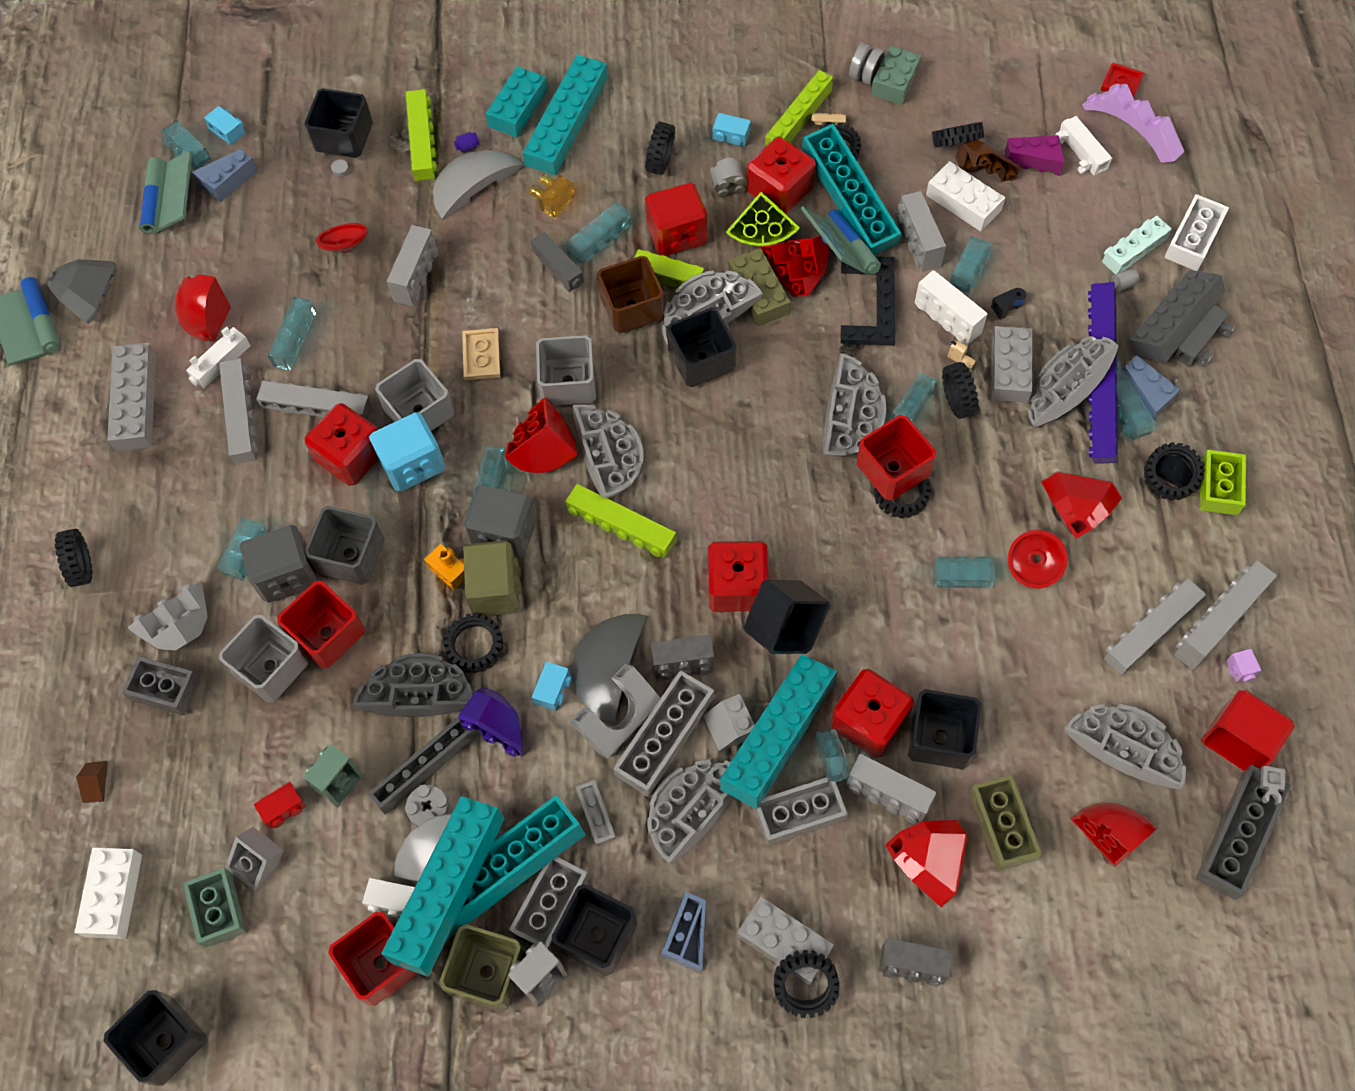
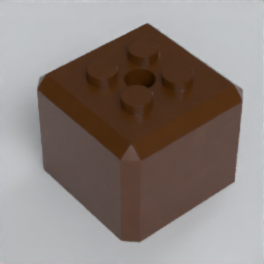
[597,256,665,333]

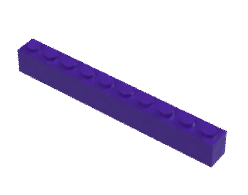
[1088,282,1118,464]

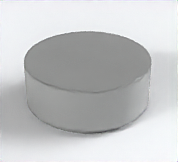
[331,160,349,177]

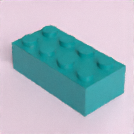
[485,66,548,137]

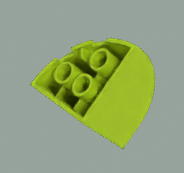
[725,192,800,246]

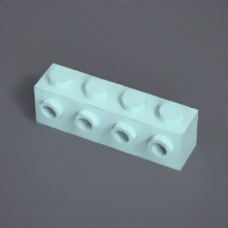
[1102,215,1172,274]

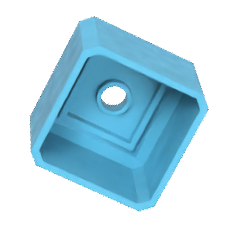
[369,412,445,492]

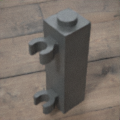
[530,231,584,292]
[1174,305,1235,367]

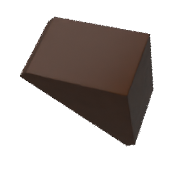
[76,761,108,803]

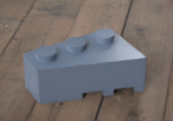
[192,149,258,202]
[1120,355,1180,423]
[659,892,706,973]

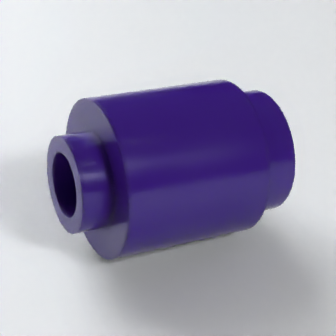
[453,131,480,153]

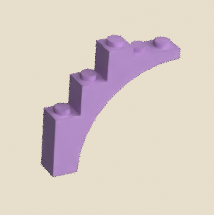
[1082,84,1184,163]

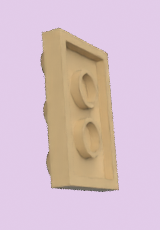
[462,328,501,381]

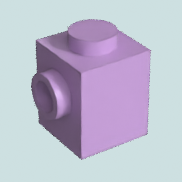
[1227,649,1261,683]

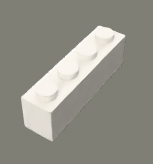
[362,878,415,917]

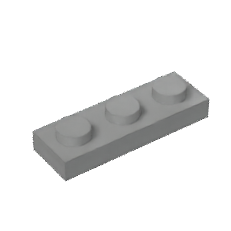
[576,780,616,846]

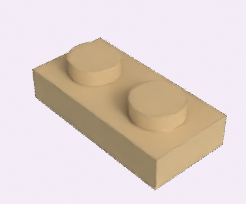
[812,113,846,125]

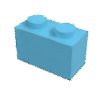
[204,106,246,145]
[713,113,751,147]
[531,662,572,711]

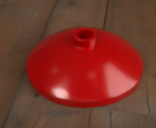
[316,223,368,253]
[1007,530,1068,588]

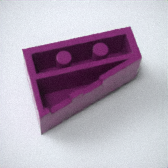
[1004,135,1064,176]

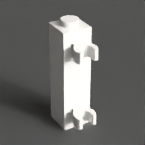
[1055,116,1112,176]
[186,327,250,389]

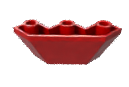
[760,235,829,297]
[1041,471,1122,539]
[885,820,968,908]

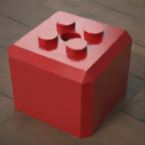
[747,137,815,214]
[645,182,708,256]
[304,403,379,486]
[856,415,936,500]
[708,541,768,612]
[277,581,365,669]
[831,668,914,758]
[1201,689,1295,771]
[328,911,419,1006]

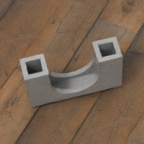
[570,664,661,758]

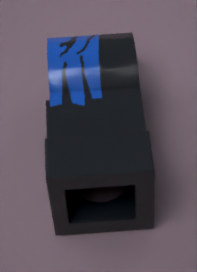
[990,288,1026,320]

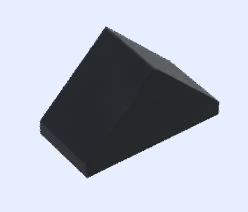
[1156,456,1192,488]

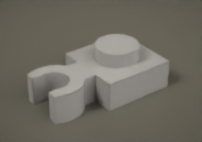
[1260,766,1285,806]

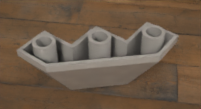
[128,582,208,651]

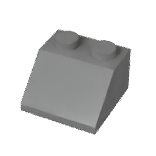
[703,694,755,752]
[225,827,284,892]

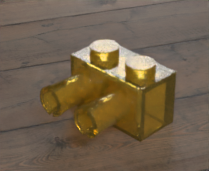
[528,173,575,219]

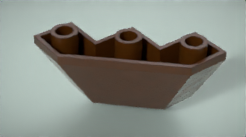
[956,140,1020,182]

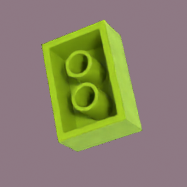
[1199,449,1246,515]

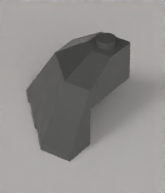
[47,259,117,324]

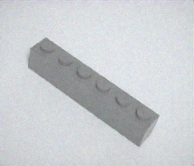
[219,358,258,464]
[256,381,372,420]
[1104,578,1206,676]

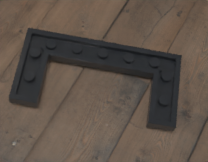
[840,256,895,346]

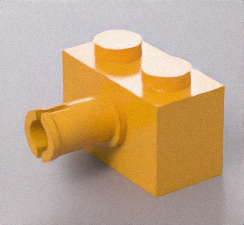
[424,544,465,590]

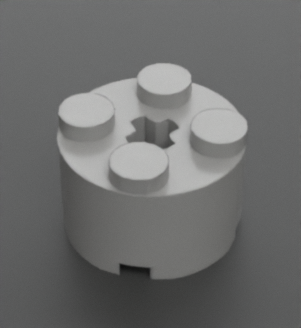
[710,158,748,197]
[405,785,451,828]

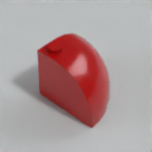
[174,275,231,342]
[505,397,577,473]
[1070,802,1158,867]

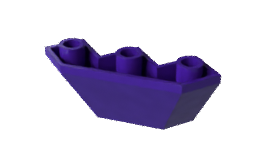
[458,687,524,757]

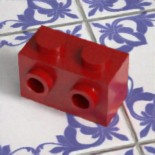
[253,781,307,829]

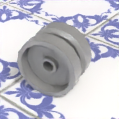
[849,42,886,86]

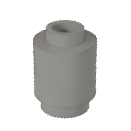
[1111,269,1139,292]

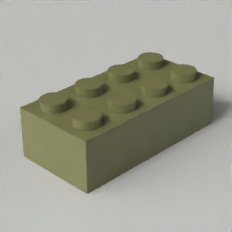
[728,248,791,327]
[969,775,1042,872]

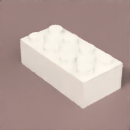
[926,161,1005,232]
[1164,194,1229,271]
[914,270,988,346]
[75,848,142,939]

